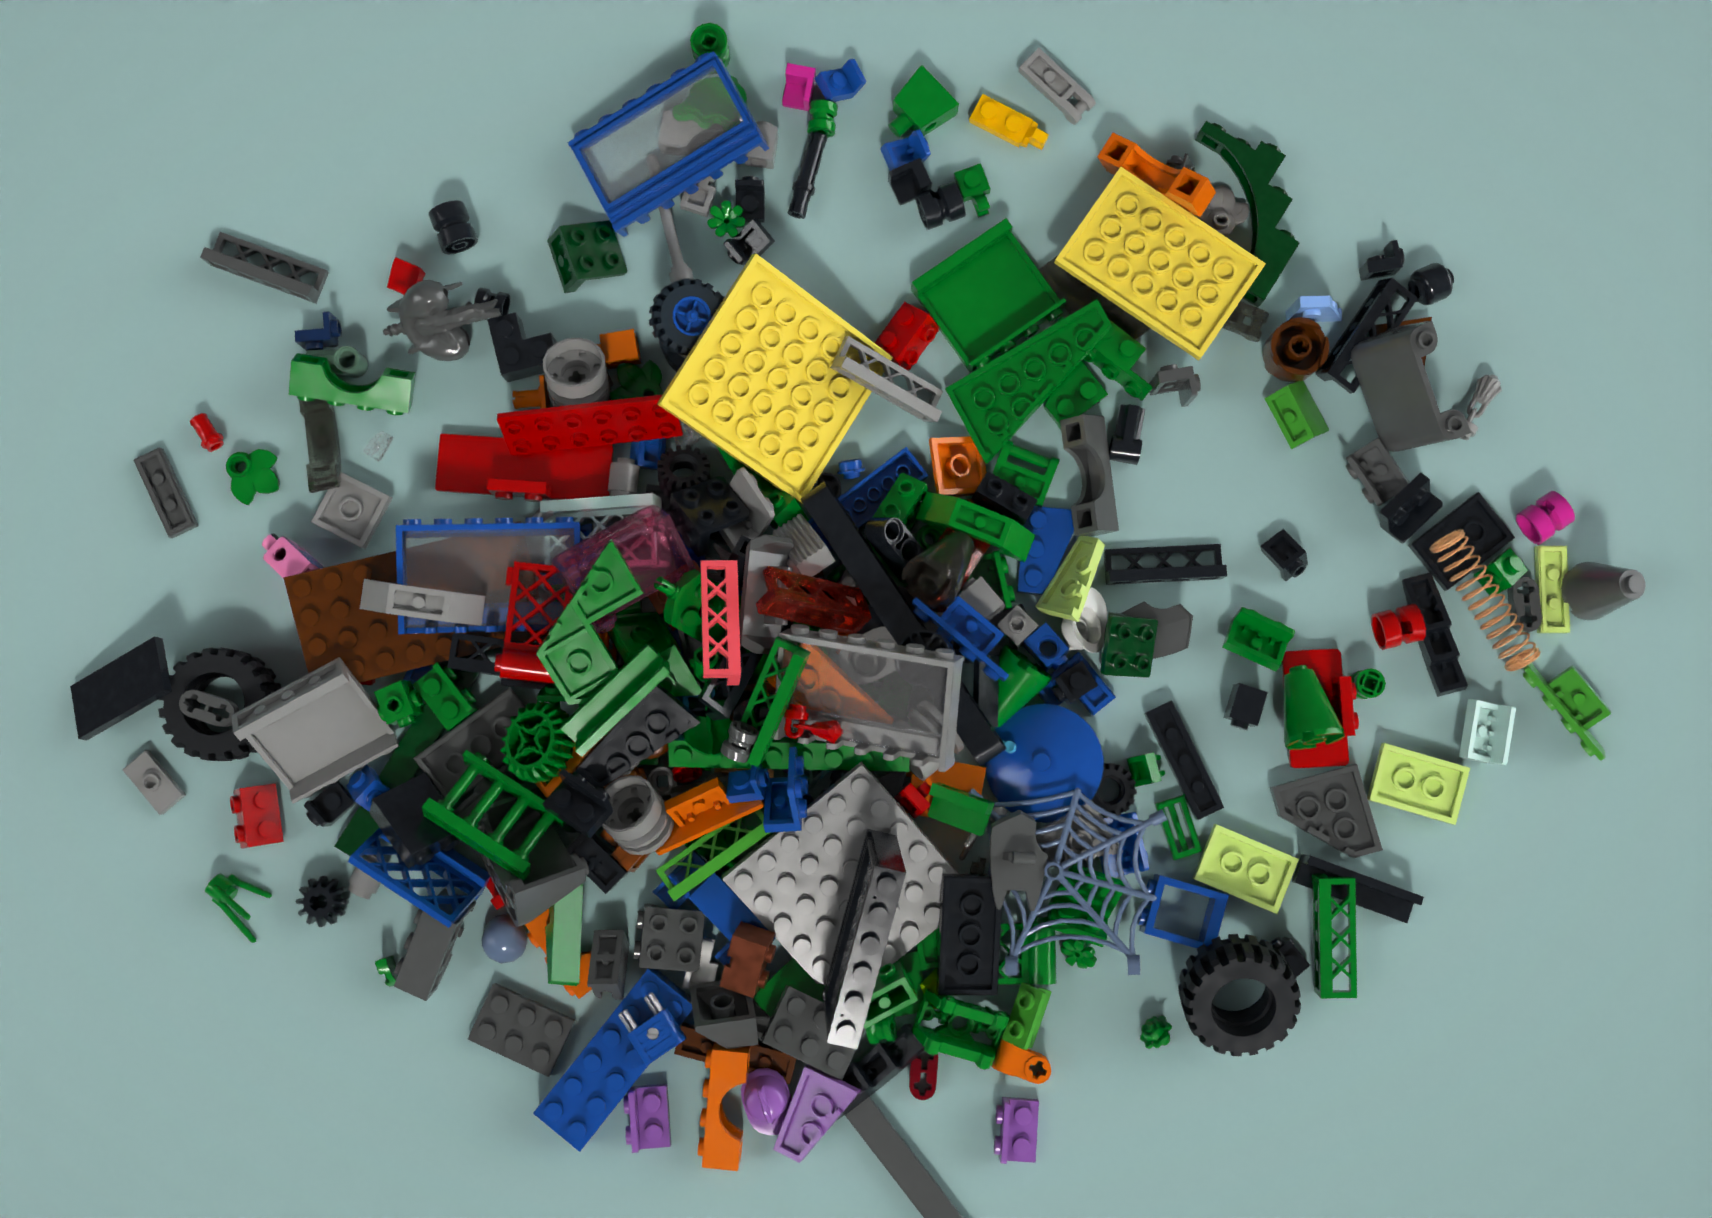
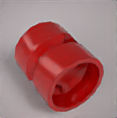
[1371,604,1426,650]

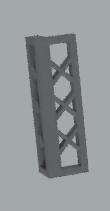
[200,232,329,304]

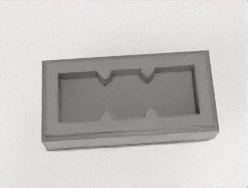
[123,751,186,815]

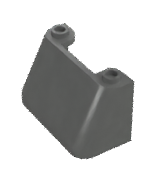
[1351,321,1471,452]
[471,787,589,927]

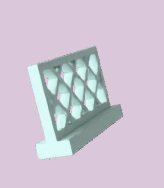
[540,493,662,571]

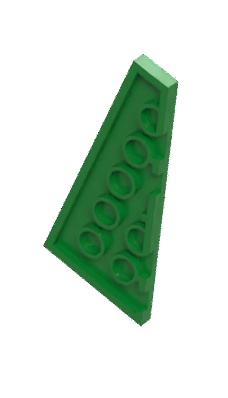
[945,299,1113,464]

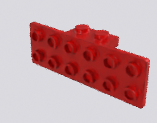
[497,394,683,455]
[435,433,614,502]

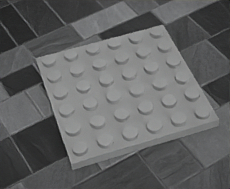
[722,761,959,994]

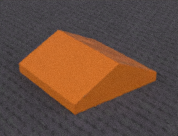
[929,436,987,497]

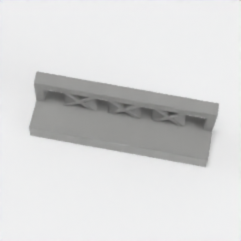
[830,336,943,422]

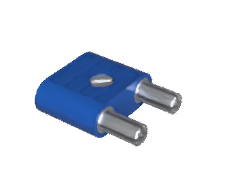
[618,992,686,1066]

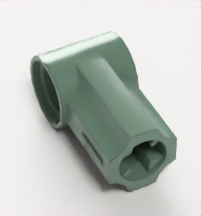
[306,346,368,378]

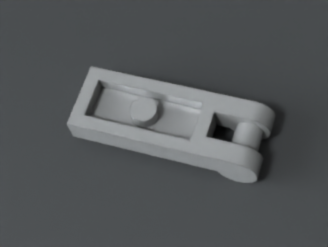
[1018,48,1096,125]

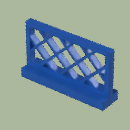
[348,828,490,928]

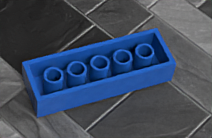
[533,968,693,1152]

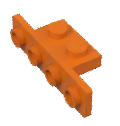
[655,777,764,856]

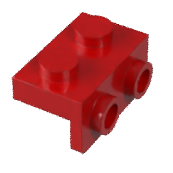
[874,301,939,371]
[230,783,284,849]

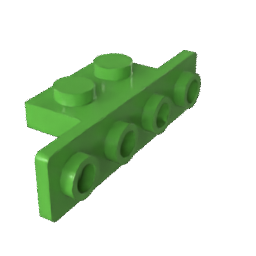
[1523,663,1611,761]

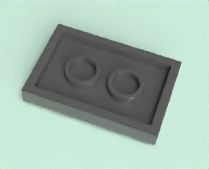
[468,983,576,1077]
[760,985,865,1080]

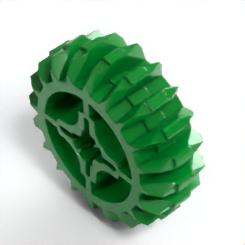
[500,701,576,783]

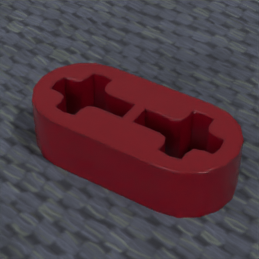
[909,1054,939,1100]

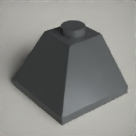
[689,981,758,1049]

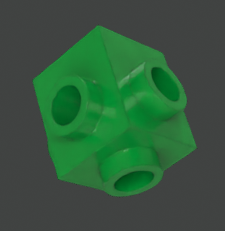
[374,680,423,728]

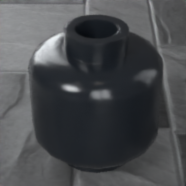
[1408,263,1454,305]

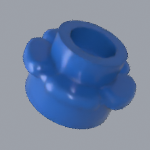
[837,459,865,479]

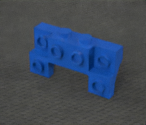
[652,850,776,966]

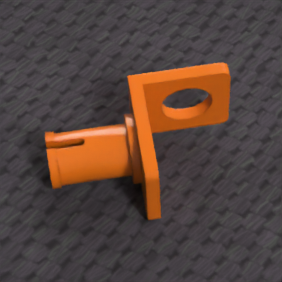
[512,375,550,409]

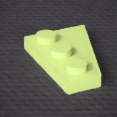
[1035,536,1105,622]

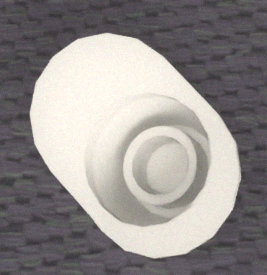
[1061,587,1107,653]

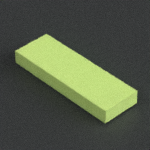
[1534,546,1570,633]

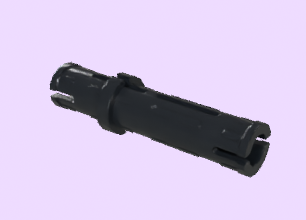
[788,132,827,219]

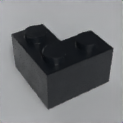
[487,312,557,382]

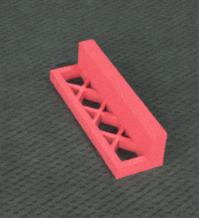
[700,560,741,686]

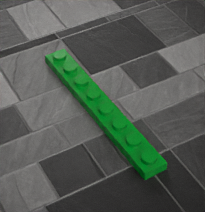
[668,735,910,772]

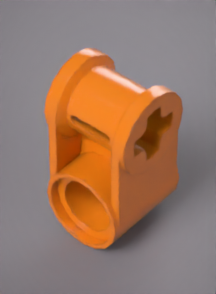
[991,1038,1051,1084]

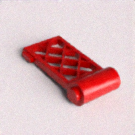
[494,561,574,683]

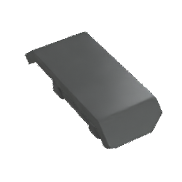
[739,535,794,655]

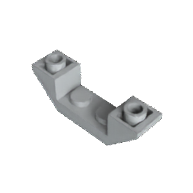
[360,579,486,626]

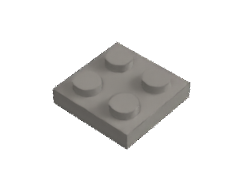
[311,471,392,549]

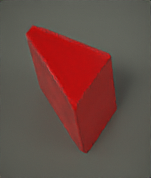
[387,257,426,295]

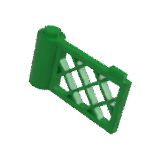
[937,916,1056,985]

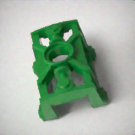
[912,989,1010,1070]

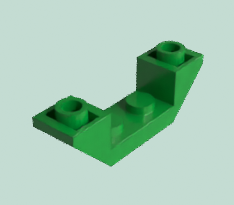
[916,492,1035,562]

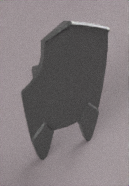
[1105,601,1193,659]
[990,810,1048,911]

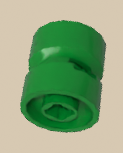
[690,23,730,75]

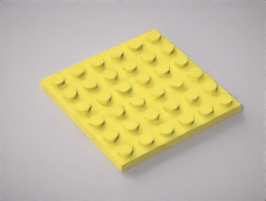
[657,253,893,504]

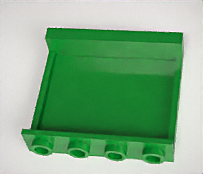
[911,218,1067,373]

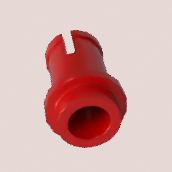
[190,413,224,452]

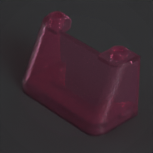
[551,505,696,634]

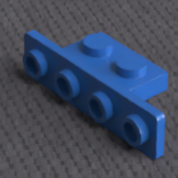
[912,596,1009,682]

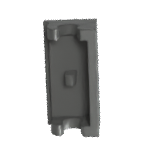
[587,930,629,1000]

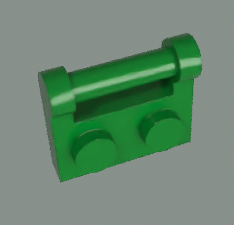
[993,440,1060,507]

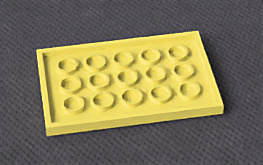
[1054,167,1266,361]

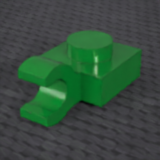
[954,163,991,218]

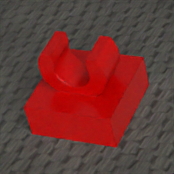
[894,781,931,819]

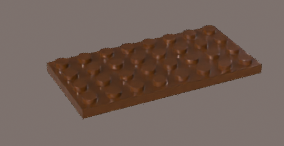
[283,521,549,683]

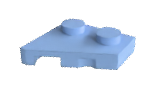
[1286,295,1342,322]

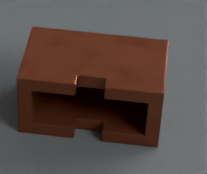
[719,921,777,998]

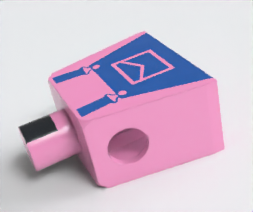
[262,533,325,578]

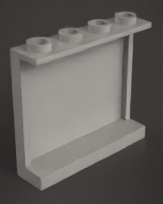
[231,657,399,804]

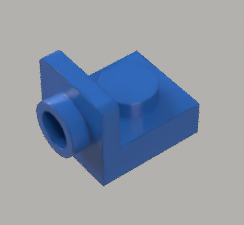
[814,59,866,102]
[726,764,770,803]

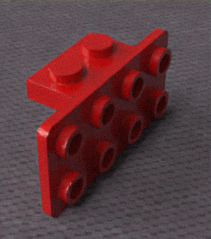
[1282,649,1359,768]

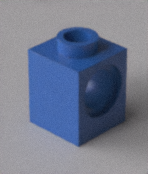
[1023,622,1069,671]

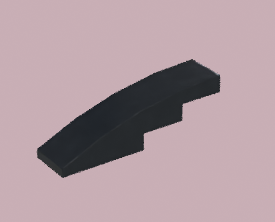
[1402,572,1468,697]
[835,1024,924,1122]

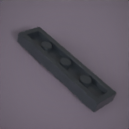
[1144,701,1224,820]

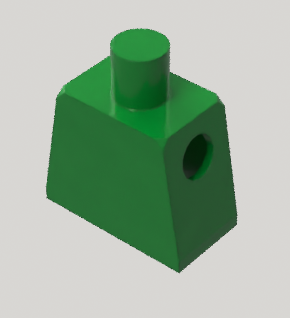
[888,65,959,138]

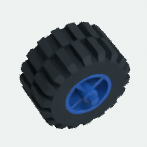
[649,278,722,356]

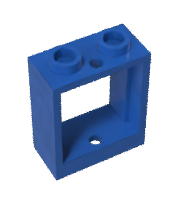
[1137,874,1229,948]

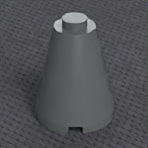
[1561,562,1646,620]

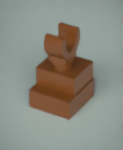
[600,829,651,872]

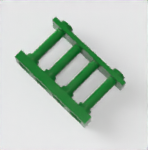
[422,750,566,881]

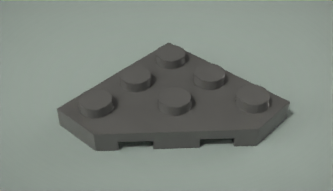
[1270,764,1383,858]

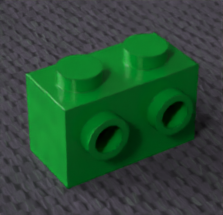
[864,960,918,1029]

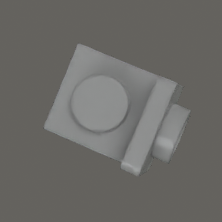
[998,606,1039,650]

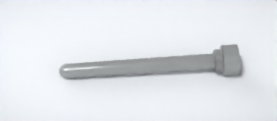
[647,155,694,283]

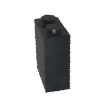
[369,772,460,868]

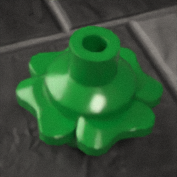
[1140,1015,1172,1049]

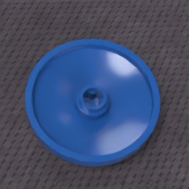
[985,704,1104,823]

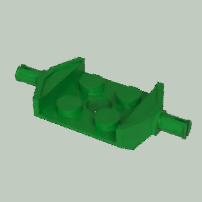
[654,569,741,649]

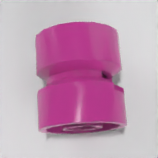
[1516,491,1575,545]

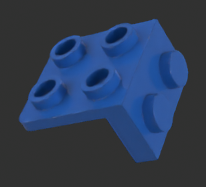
[763,746,808,833]

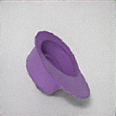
[741,1068,792,1135]

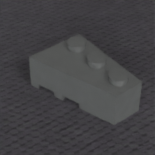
[394,888,476,1001]

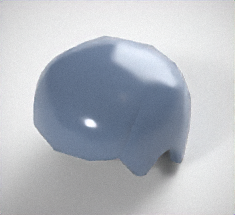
[482,914,527,963]

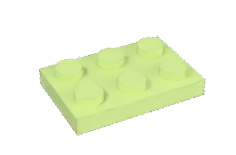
[1367,743,1470,825]
[1192,824,1299,914]

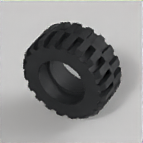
[158,647,282,761]
[1178,934,1301,1056]

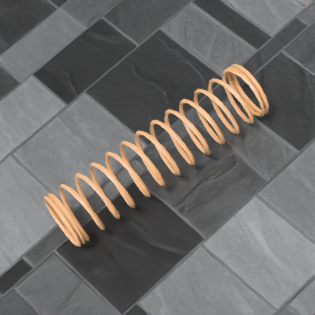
[1429,529,1541,671]

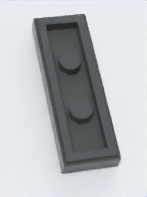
[133,447,199,539]

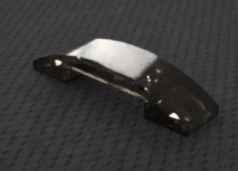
[299,399,341,493]

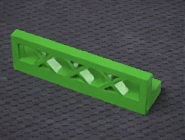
[655,809,769,901]

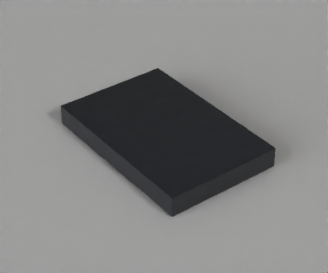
[1408,492,1515,591]

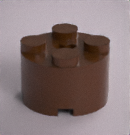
[1263,317,1330,382]

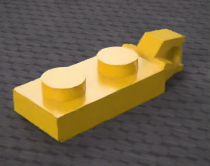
[969,94,1049,150]

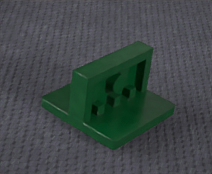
[1100,612,1158,678]

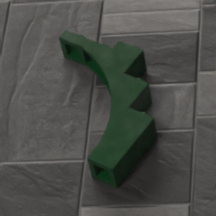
[1195,121,1300,307]

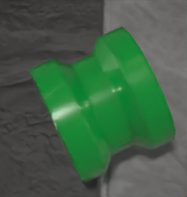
[865,1014,897,1045]

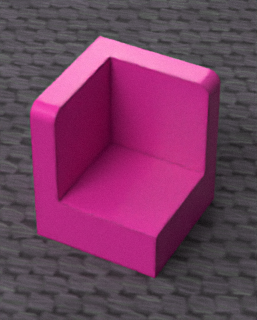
[782,63,816,111]

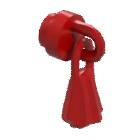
[784,704,843,744]

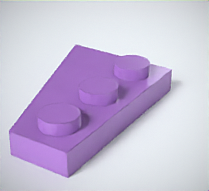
[773,1064,861,1163]

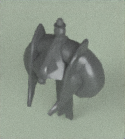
[383,280,501,361]

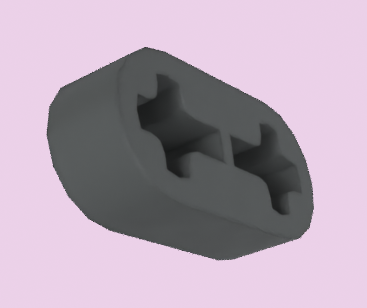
[1507,577,1542,632]
[179,690,239,727]

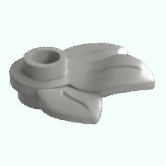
[1194,186,1249,237]

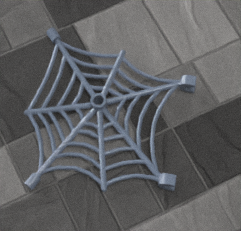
[969,787,1168,975]

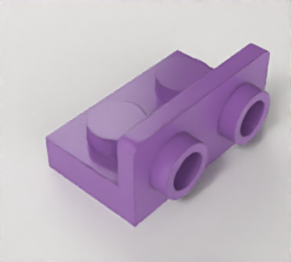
[624,1084,671,1153]
[994,1097,1039,1164]

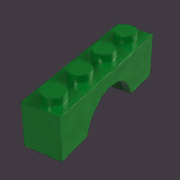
[288,353,416,415]

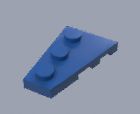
[1016,506,1074,595]

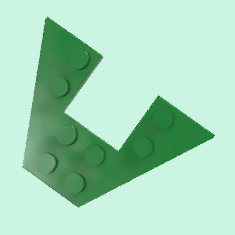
[536,539,702,705]

